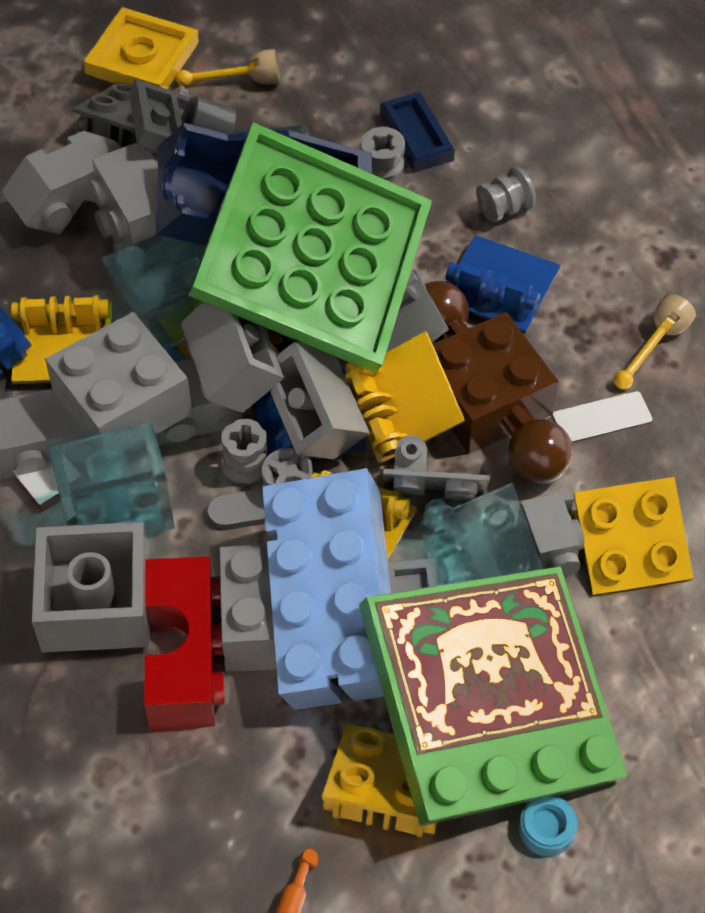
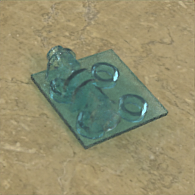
[419,483,543,586]

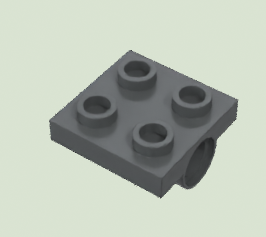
[129,79,236,155]

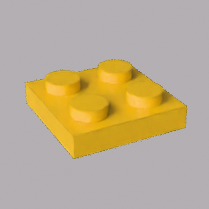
[83,7,199,89]

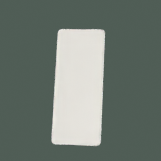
[553,391,653,442]

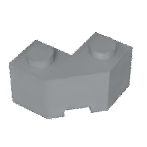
[2,131,121,234]

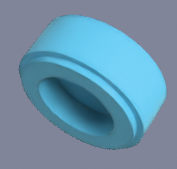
[519,796,578,857]

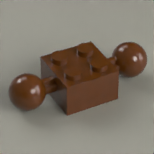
[425,281,573,484]

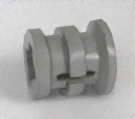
[476,166,536,223]
[221,419,267,485]

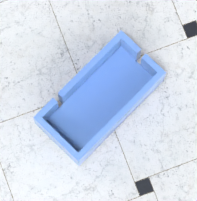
[262,468,391,710]

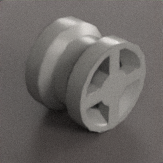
[361,127,405,182]
[262,448,313,486]

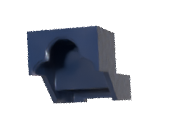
[156,123,372,246]

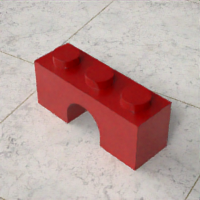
[144,556,225,729]

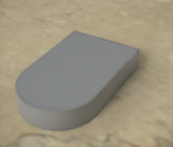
[207,488,265,530]

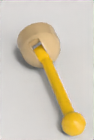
[176,49,280,87]
[614,294,696,390]

